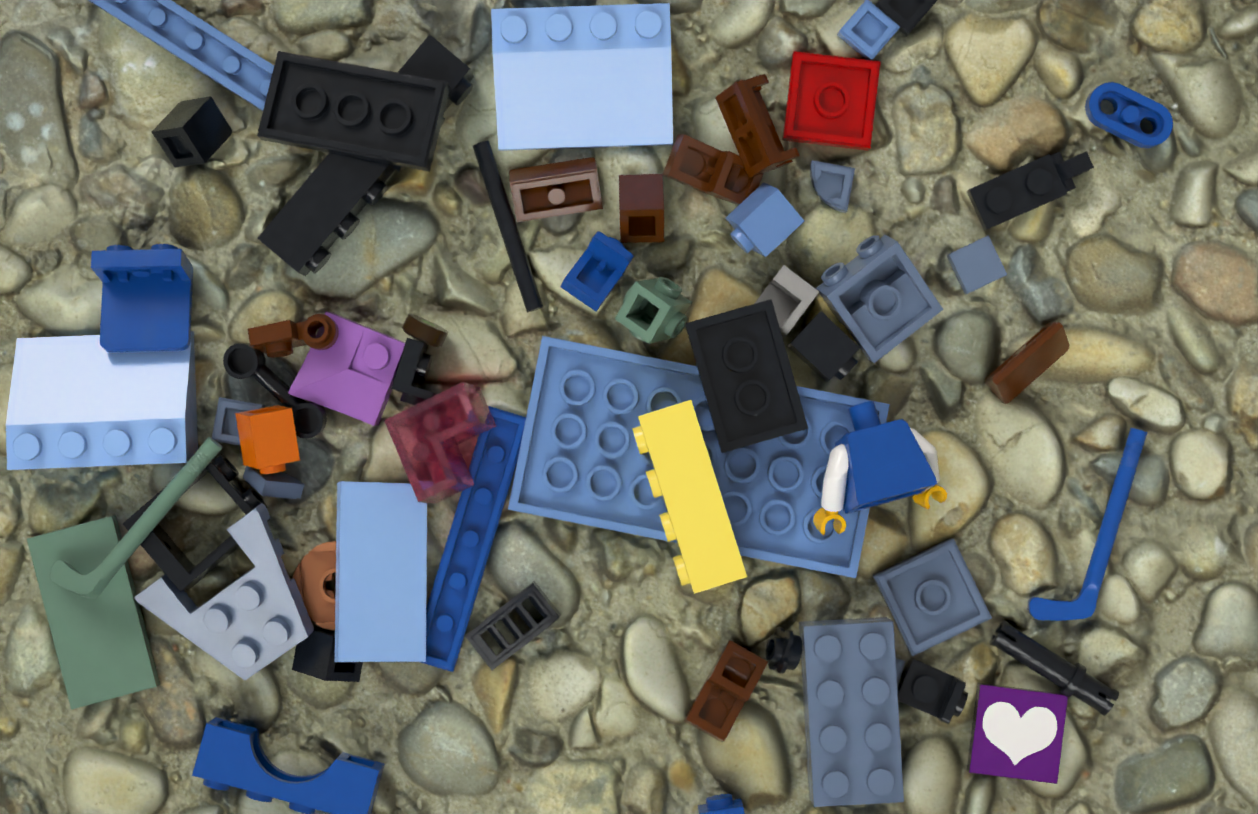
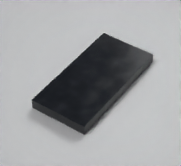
[257,51,450,172]

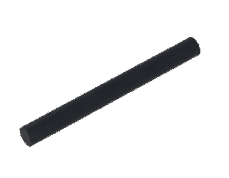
[472,141,543,313]

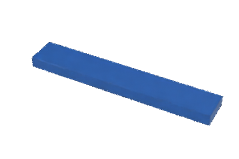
[421,406,526,672]

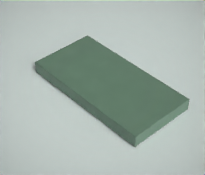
[27,515,160,710]

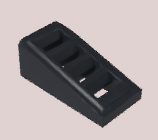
[465,581,561,670]

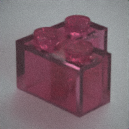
[384,382,496,503]

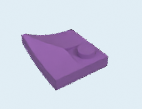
[288,311,406,426]

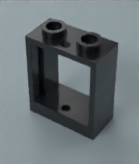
[123,454,270,592]

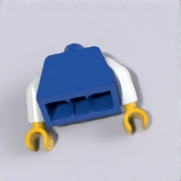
[813,401,947,535]

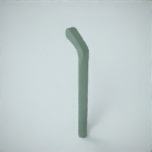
[50,437,222,599]

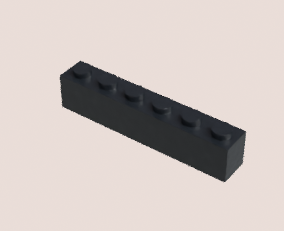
[258,34,474,277]

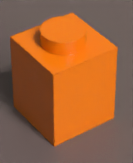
[235,405,300,474]

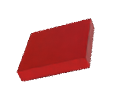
[782,51,881,151]

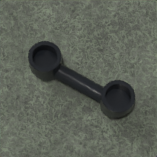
[223,343,327,438]

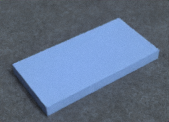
[334,481,427,662]

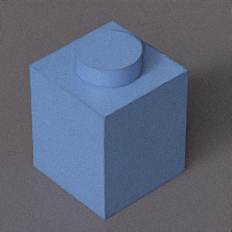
[725,182,804,257]

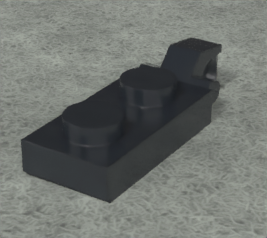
[966,151,1094,231]

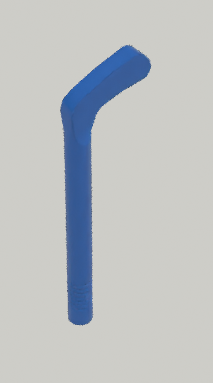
[1027,428,1148,621]

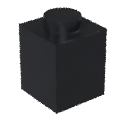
[787,311,860,382]

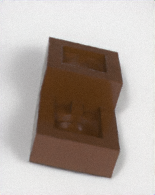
[663,134,764,206]
[683,640,768,742]

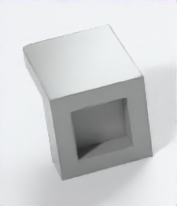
[754,265,819,337]

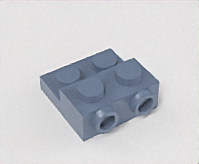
[815,235,943,363]

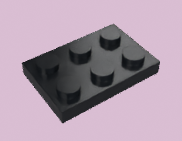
[685,299,808,453]

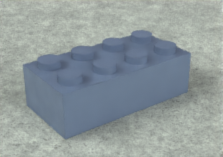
[799,617,904,807]

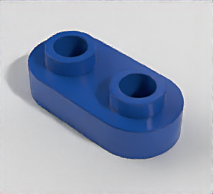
[1085,82,1173,148]

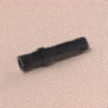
[989,620,1119,716]

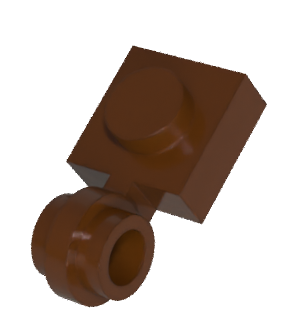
[248,314,339,358]

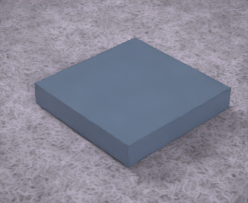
[873,538,992,656]

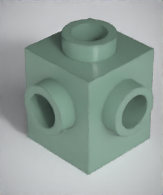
[615,277,692,344]

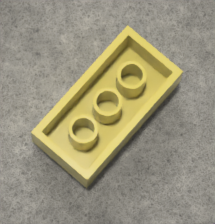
[632,400,747,594]

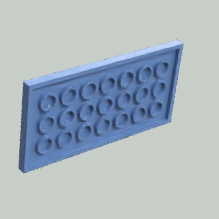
[508,336,890,578]

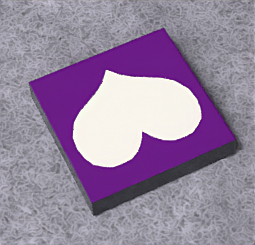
[967,683,1068,784]

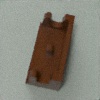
[715,74,800,178]

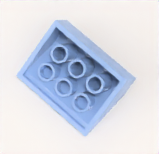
[491,3,673,151]
[6,331,198,470]

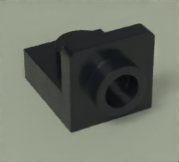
[391,338,440,408]
[897,657,968,724]

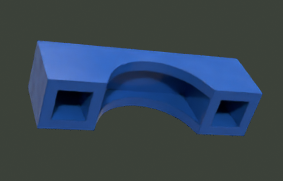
[192,717,385,814]

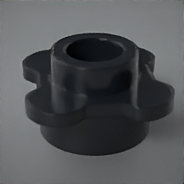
[765,626,802,674]

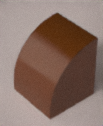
[619,174,664,243]

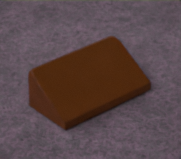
[509,157,603,222]
[984,322,1070,404]

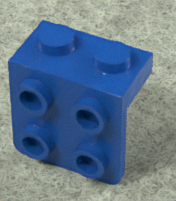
[91,244,193,352]

